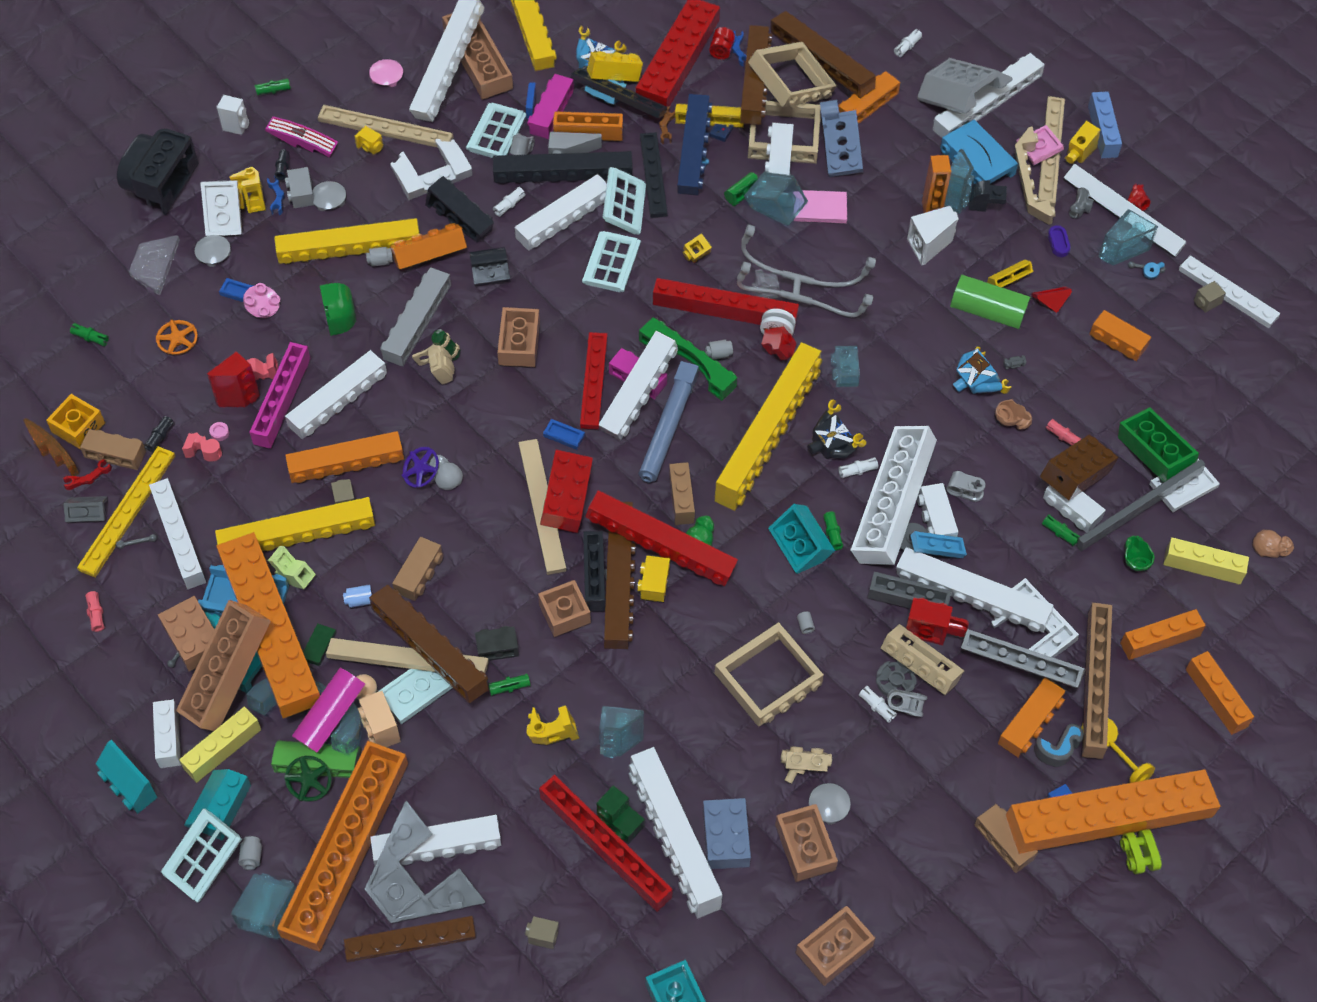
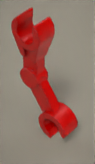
[63,459,112,490]

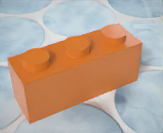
[1089,310,1151,362]

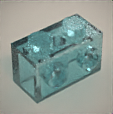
[831,346,860,387]

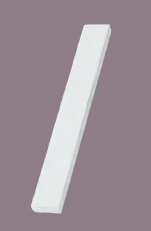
[1064,164,1187,257]

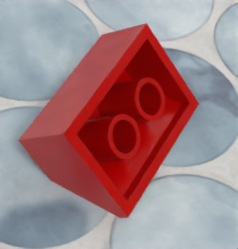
[207,351,260,407]

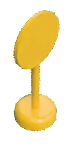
[1081,718,1155,783]

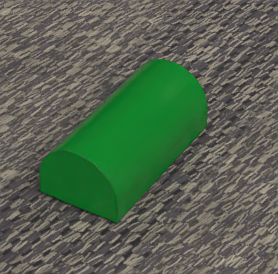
[724,172,758,206]

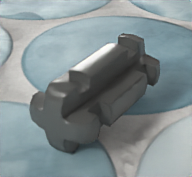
[1003,355,1026,369]

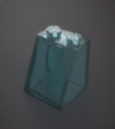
[744,172,808,226]
[1098,209,1159,266]
[231,873,296,940]

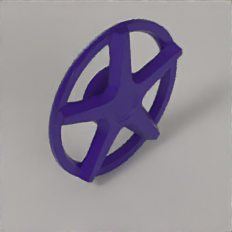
[402,447,439,488]

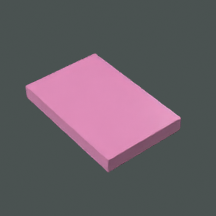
[794,190,847,223]

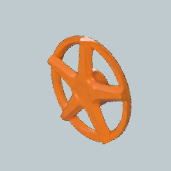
[156,320,198,355]

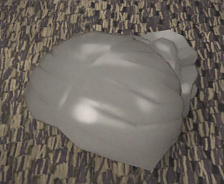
[429,455,463,490]

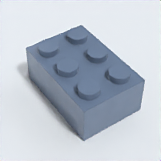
[703,798,751,869]

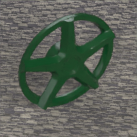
[284,756,332,801]

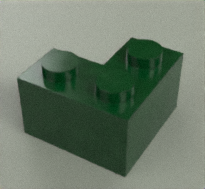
[596,785,645,844]

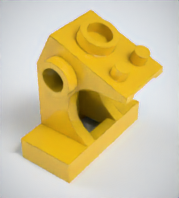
[229,167,266,213]
[527,705,579,745]

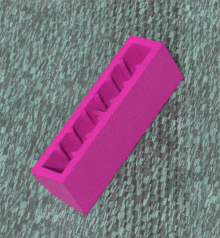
[292,668,365,752]

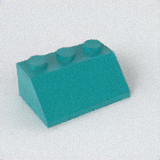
[768,504,835,574]
[96,740,158,814]
[184,769,251,841]

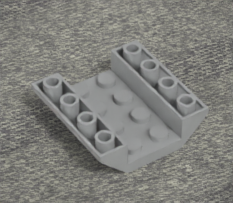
[917,58,1013,114]

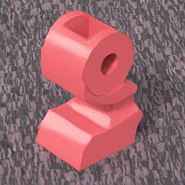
[247,353,279,380]
[182,433,222,461]

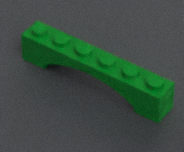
[639,317,737,401]

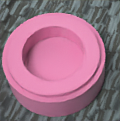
[209,422,229,441]

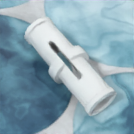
[894,29,922,57]
[493,187,525,217]
[838,457,878,478]
[859,686,897,723]

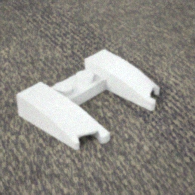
[390,139,472,200]
[992,578,1079,658]

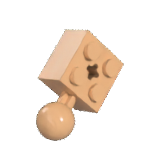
[356,674,401,747]

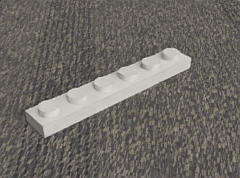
[1179,256,1281,328]

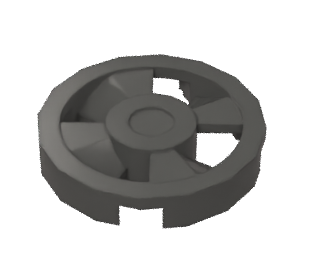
[876,660,916,699]

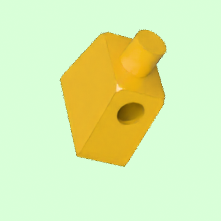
[1065,121,1101,164]

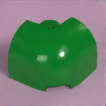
[320,283,356,336]

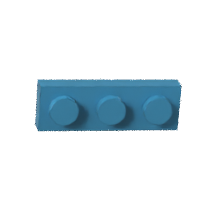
[911,531,967,558]

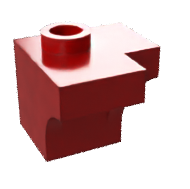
[762,326,797,360]

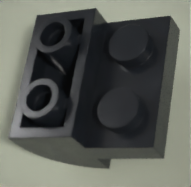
[469,247,510,286]

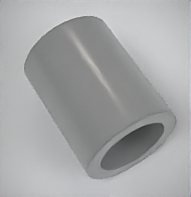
[797,612,815,634]

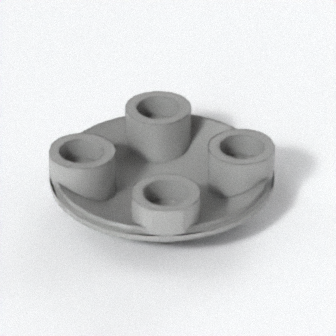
[312,181,346,211]
[194,235,231,267]
[809,783,851,825]

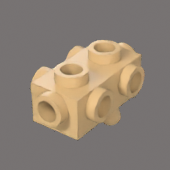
[781,746,832,784]

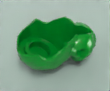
[686,516,714,546]
[1125,536,1155,571]

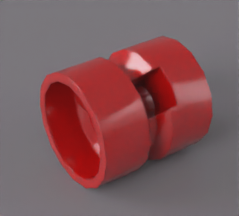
[709,27,735,60]

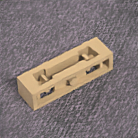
[881,624,964,695]

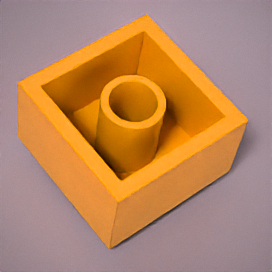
[46,394,105,450]

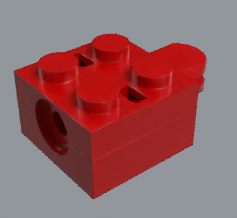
[904,598,969,645]

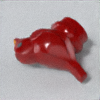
[1128,184,1151,211]

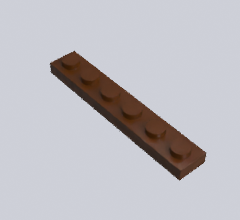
[344,916,476,962]

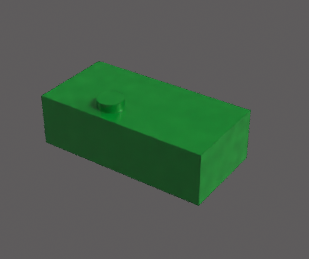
[1118,407,1199,482]

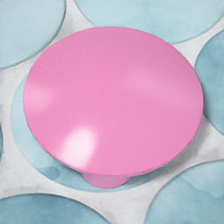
[369,59,403,87]
[243,283,280,318]

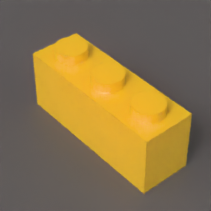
[587,51,643,82]

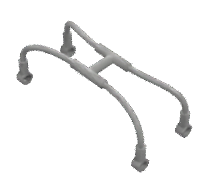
[737,225,876,317]

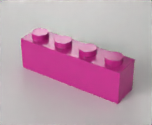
[528,74,574,139]

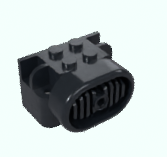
[117,128,199,215]

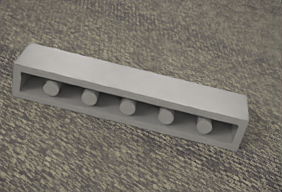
[381,267,451,367]
[961,629,1085,689]

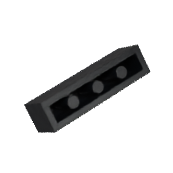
[583,531,605,612]

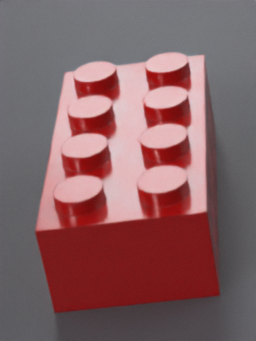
[540,450,593,533]

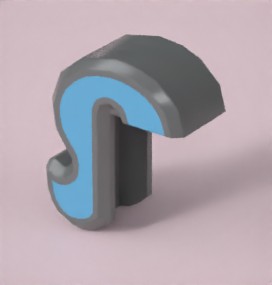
[1034,724,1084,767]

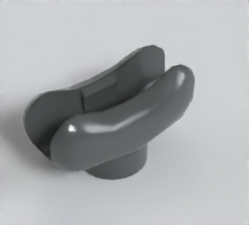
[1069,187,1094,218]

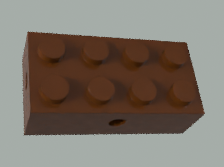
[1040,434,1119,500]

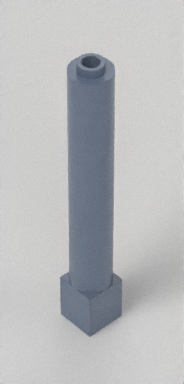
[639,361,699,483]

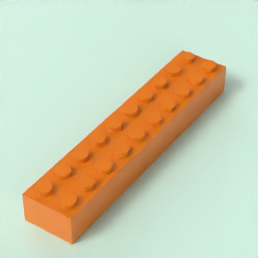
[216,532,320,718]
[277,741,408,952]
[1006,769,1221,854]

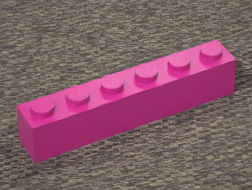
[250,342,311,449]

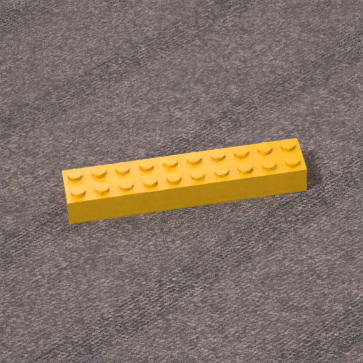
[715,342,822,511]

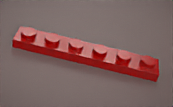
[580,332,607,429]

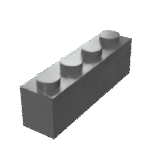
[868,572,951,609]

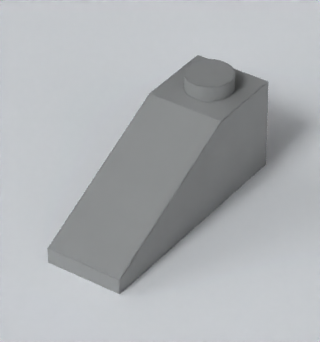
[548,132,602,154]

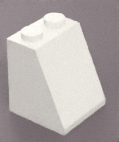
[907,206,958,266]

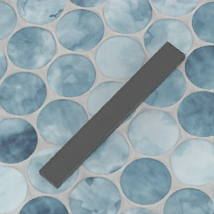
[1077,459,1205,552]

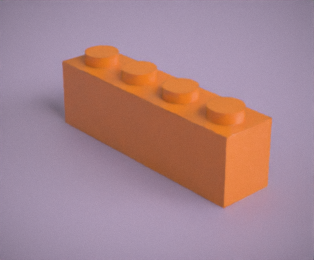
[838,71,900,124]
[553,112,623,141]
[922,155,951,213]
[390,223,467,269]
[1120,609,1206,660]
[1185,651,1255,735]
[998,677,1066,757]

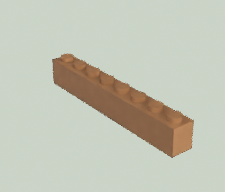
[1082,603,1112,759]

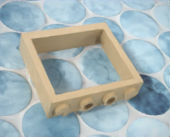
[748,42,836,107]
[748,101,821,163]
[715,622,824,727]

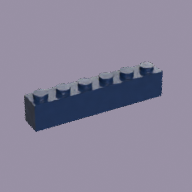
[677,94,713,195]

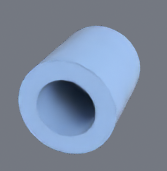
[343,585,372,608]

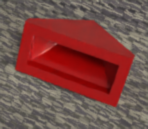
[1031,286,1072,313]

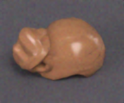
[995,399,1032,429]
[1253,530,1294,558]

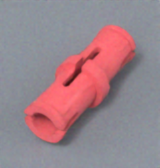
[1046,419,1081,446]
[85,591,105,632]

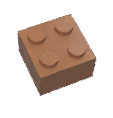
[538,580,591,637]

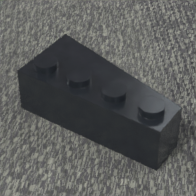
[425,176,494,243]

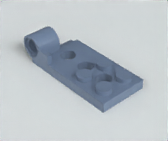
[820,100,863,177]

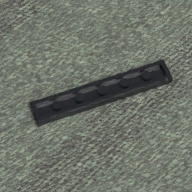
[571,68,667,118]
[640,132,668,218]

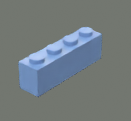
[1088,92,1122,158]

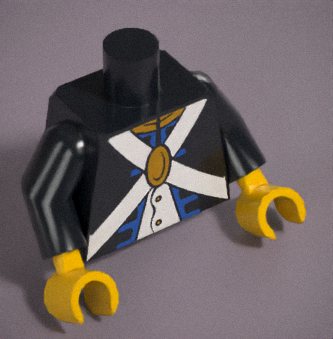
[807,400,866,459]

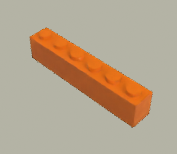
[285,431,404,483]

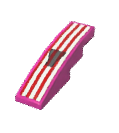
[265,117,338,157]

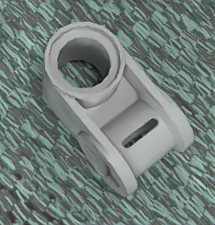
[510,133,535,155]
[946,471,985,502]
[887,689,927,717]

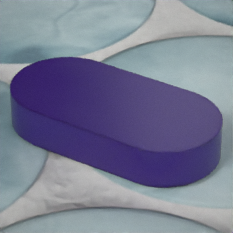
[1048,225,1071,257]

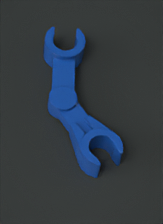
[732,30,746,67]
[267,176,285,215]

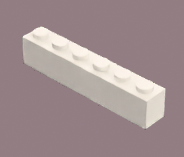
[515,174,607,251]
[599,331,678,441]
[285,350,387,439]
[149,478,206,590]
[371,815,501,865]

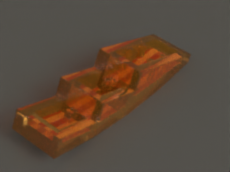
[23,418,79,476]

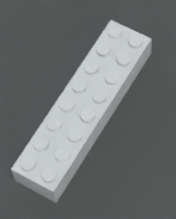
[851,426,937,565]
[628,747,722,919]

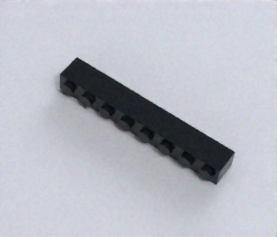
[493,151,633,183]

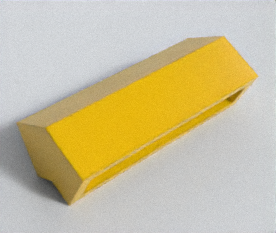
[987,259,1033,288]

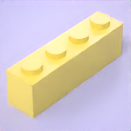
[1163,537,1249,584]
[179,706,261,783]

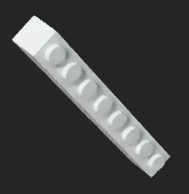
[409,0,484,122]
[933,53,1045,138]
[896,547,1053,633]

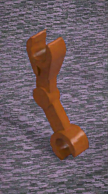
[659,106,676,144]

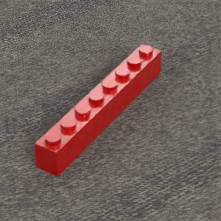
[653,278,799,330]
[585,490,738,587]
[539,775,673,912]

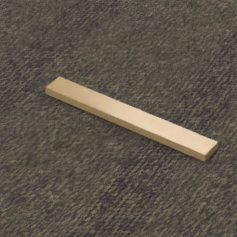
[1038,96,1065,207]
[318,105,453,148]
[519,439,566,575]
[326,638,488,673]

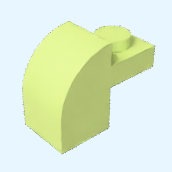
[268,546,316,589]

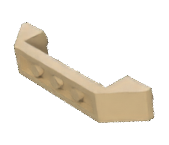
[1015,127,1055,225]

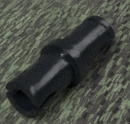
[274,149,290,180]
[144,416,174,452]

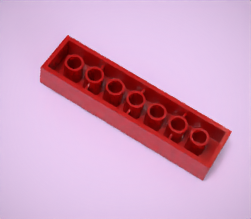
[636,0,720,107]

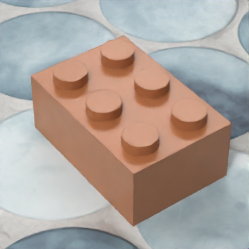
[497,307,540,367]
[158,596,214,671]
[775,804,838,882]
[796,906,875,986]

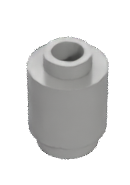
[366,247,393,267]
[705,339,733,360]
[238,836,262,870]

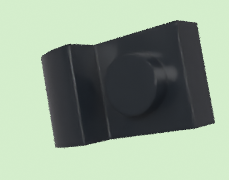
[968,180,1007,212]

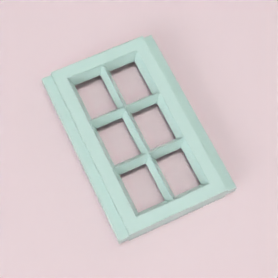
[466,103,526,158]
[603,167,646,235]
[582,231,641,292]
[161,809,242,902]

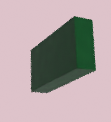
[303,623,337,667]

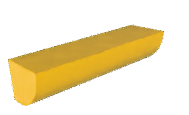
[675,104,744,127]

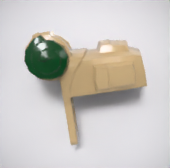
[412,329,461,384]

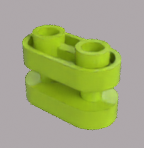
[1120,829,1161,874]

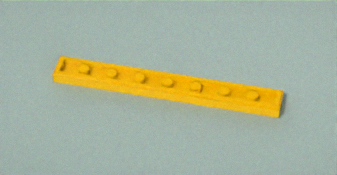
[77,446,175,578]

